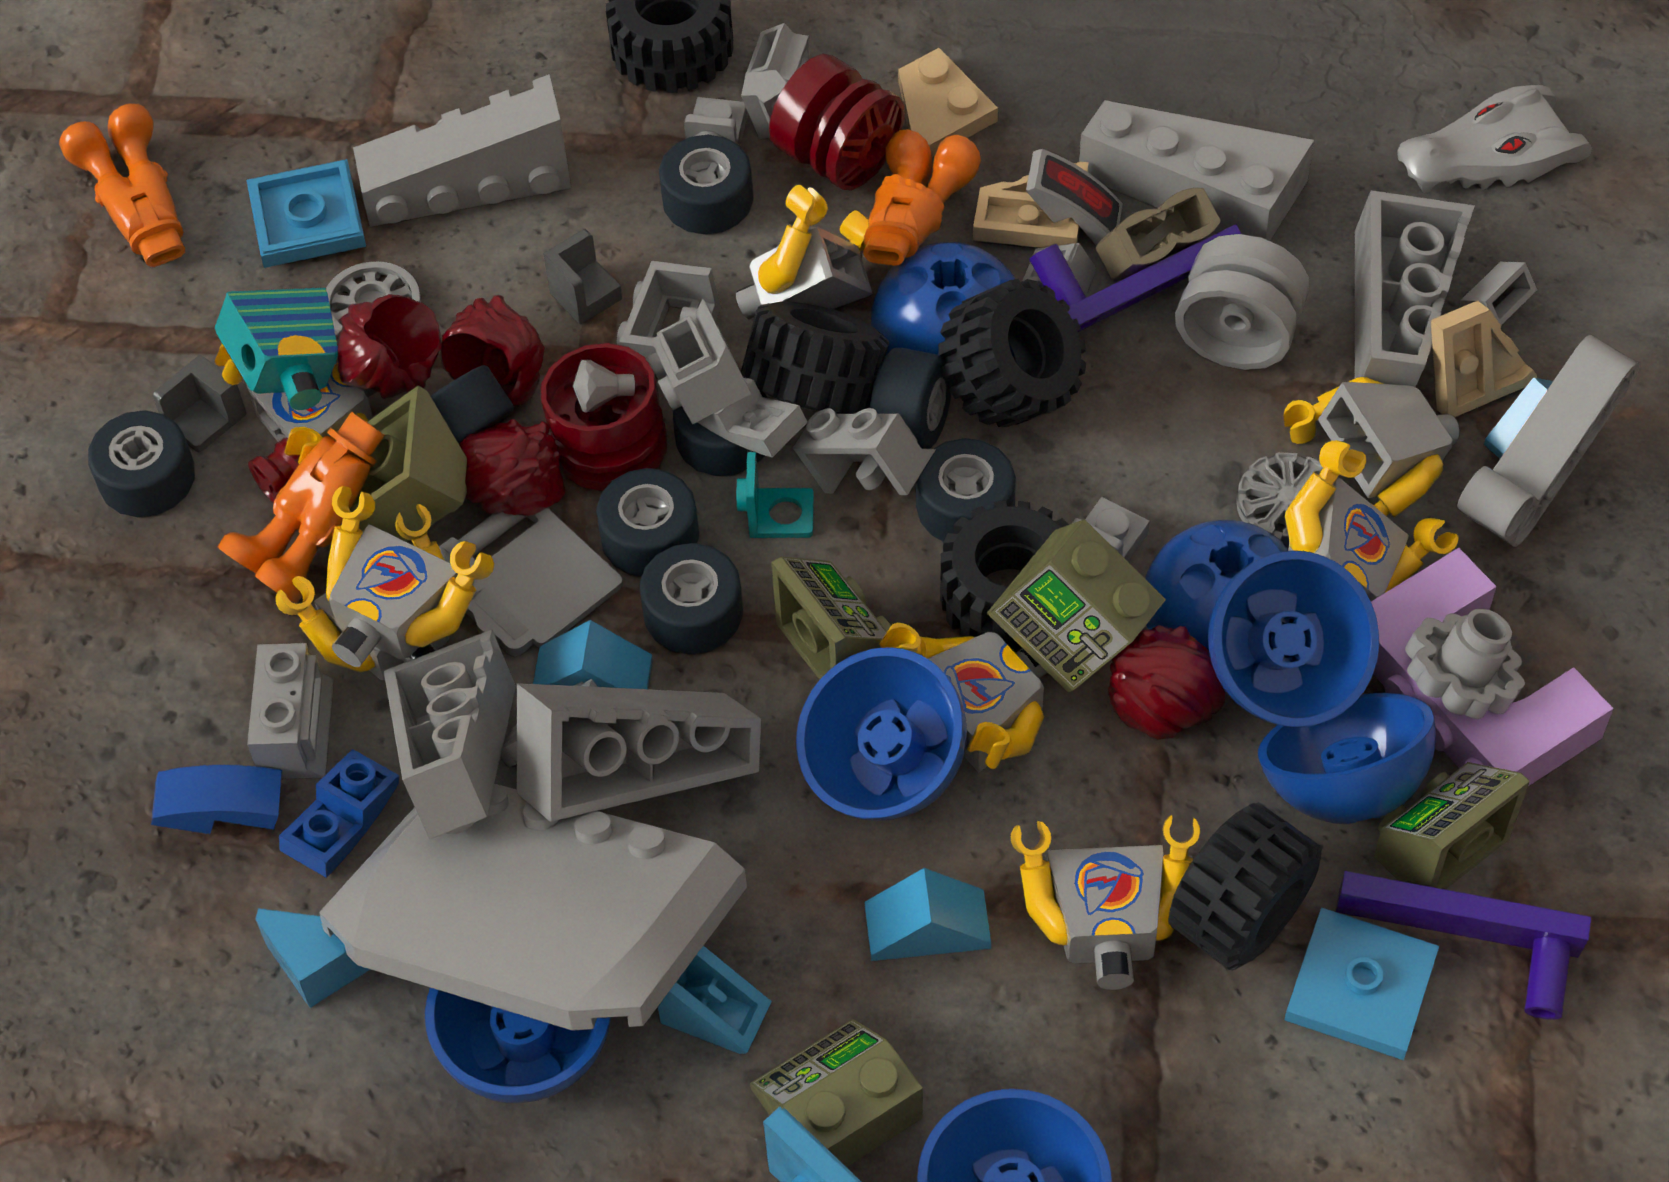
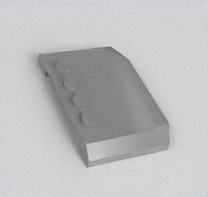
[319,784,747,1030]

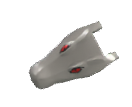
[1397,85,1592,193]

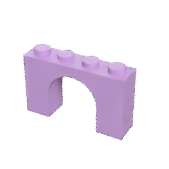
[1371,548,1614,786]

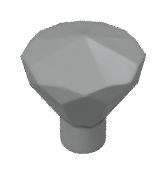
[573,360,635,412]

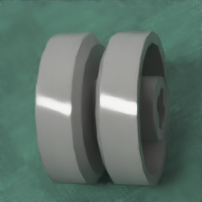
[1175,234,1309,370]

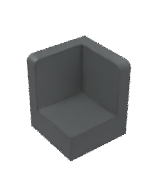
[543,229,623,325]
[153,354,247,452]

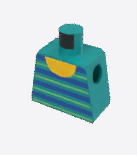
[214,288,338,410]

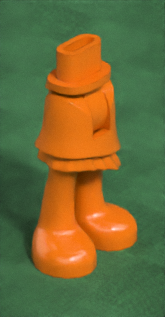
[863,129,981,266]

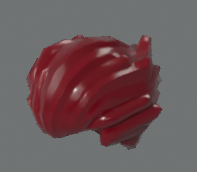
[336,294,442,399]
[440,295,545,407]
[459,418,566,516]
[1108,625,1225,740]

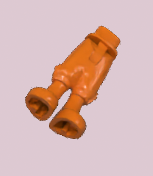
[59,103,185,267]
[217,412,385,603]

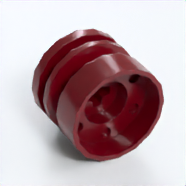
[769,53,905,191]
[541,343,667,491]

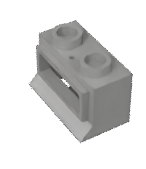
[617,261,721,374]
[647,298,752,425]
[793,408,936,495]
[247,643,334,779]

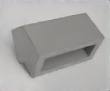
[745,23,810,82]
[741,70,787,139]
[1459,261,1537,325]

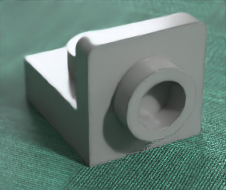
[684,97,748,145]
[1072,497,1150,562]

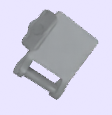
[439,508,623,657]

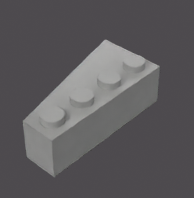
[353,74,571,227]
[1079,100,1314,241]
[1355,190,1475,387]
[384,629,516,839]
[517,683,761,822]

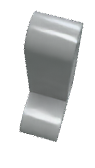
[1457,335,1640,547]

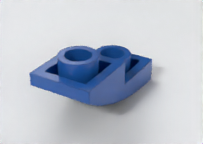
[279,749,399,878]
[151,765,282,834]

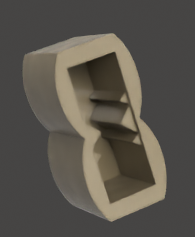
[1096,188,1221,281]

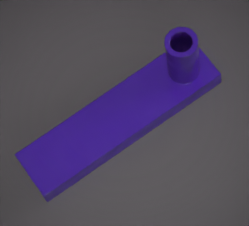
[1029,224,1241,332]
[1335,871,1591,1020]

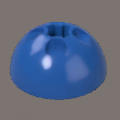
[871,242,1015,357]
[1145,520,1288,650]
[1208,551,1379,727]
[796,647,967,821]
[1258,693,1436,824]
[425,988,611,1103]
[917,1089,1112,1182]

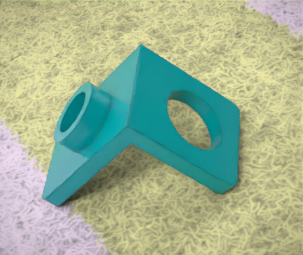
[736,452,814,538]

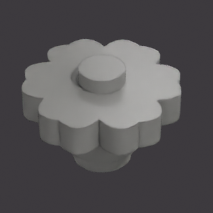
[1405,609,1525,719]

